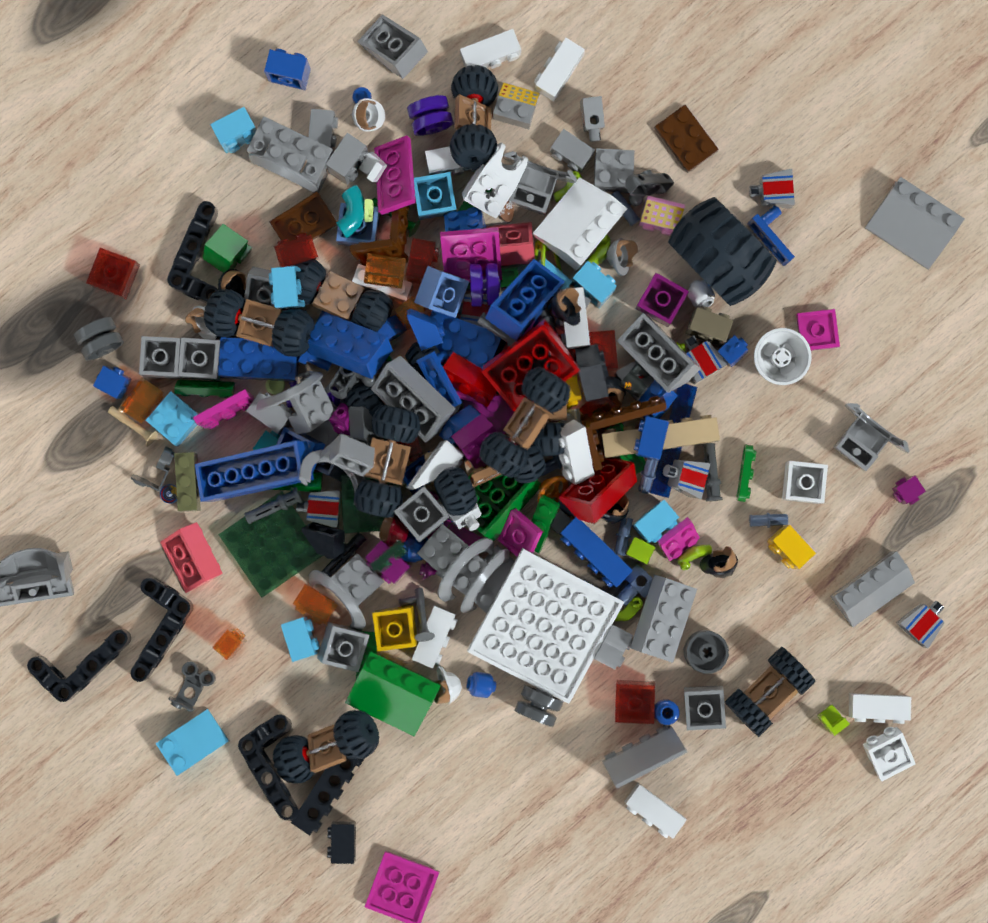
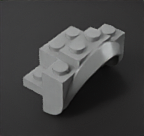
[0,548,74,607]

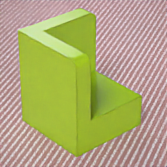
[625,537,655,564]
[817,705,850,736]

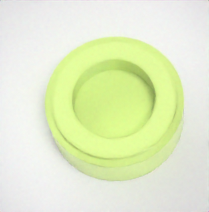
[266,380,285,395]

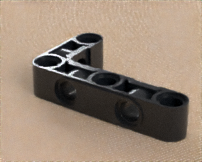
[167,201,218,303]
[131,578,193,682]
[27,629,131,702]
[238,715,299,821]

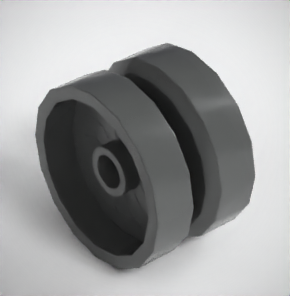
[73,317,124,361]
[684,630,729,674]
[514,685,563,727]

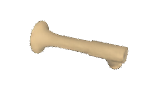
[108,395,159,447]

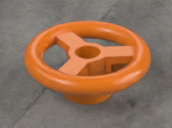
[537,475,569,502]

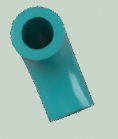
[336,185,365,238]

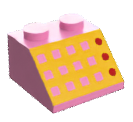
[639,196,685,236]

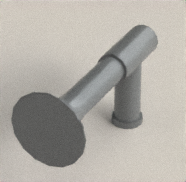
[399,588,435,642]

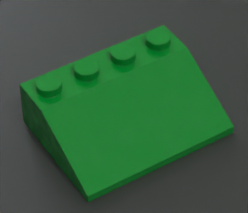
[469,465,541,541]
[345,650,441,737]

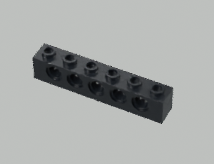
[291,757,365,836]

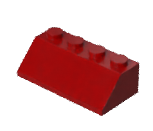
[559,455,637,524]

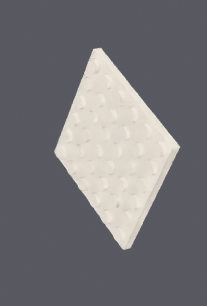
[467,548,624,704]

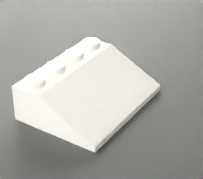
[532,177,628,271]

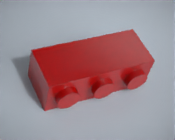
[443,352,497,407]

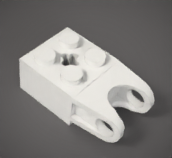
[462,143,528,219]

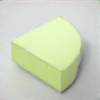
[364,199,374,222]

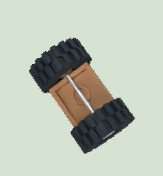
[724,647,816,737]

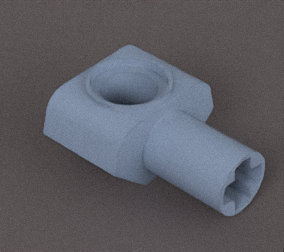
[616,564,653,606]

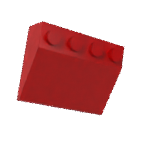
[481,319,580,412]

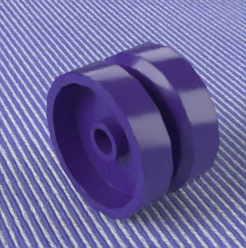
[407,95,454,136]
[470,263,500,307]

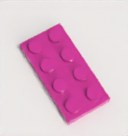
[374,135,416,215]

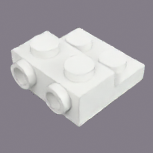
[863,727,916,782]

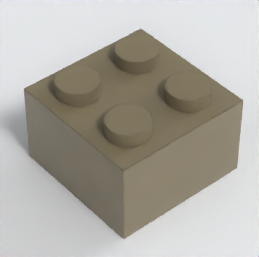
[685,306,734,347]

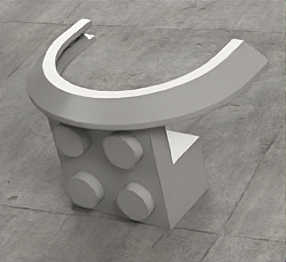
[503,151,577,215]
[256,371,335,434]
[834,403,910,471]
[299,434,375,505]
[417,524,494,602]
[436,549,510,613]
[308,553,384,631]

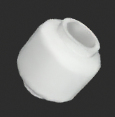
[687,280,715,308]

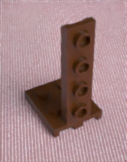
[350,205,410,268]
[580,396,667,471]

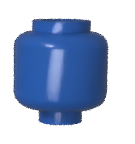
[467,672,496,698]
[653,699,679,725]

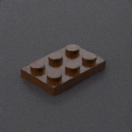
[654,104,719,173]
[269,191,337,254]

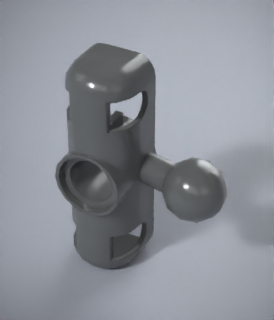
[625,170,674,206]
[328,366,377,399]

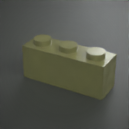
[174,452,201,512]

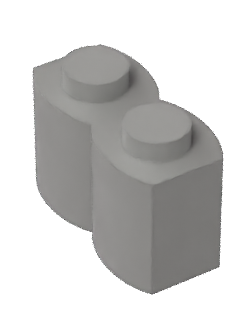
[594,624,633,670]

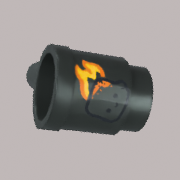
[619,363,650,398]

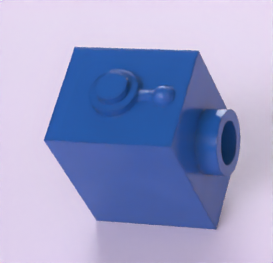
[718,335,748,368]
[93,366,132,399]

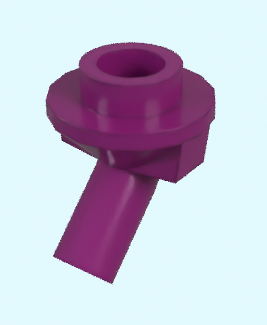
[419,562,437,580]

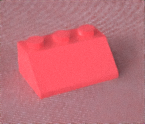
[486,222,535,266]
[160,522,223,593]

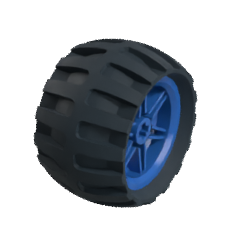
[668,197,777,306]

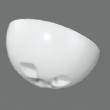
[754,328,811,385]

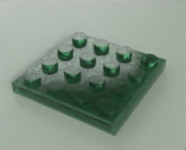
[218,491,323,598]

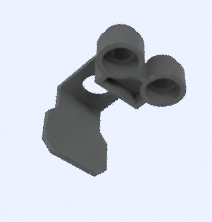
[131,446,175,492]
[168,661,216,712]

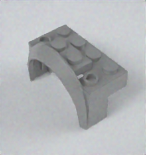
[247,116,334,193]

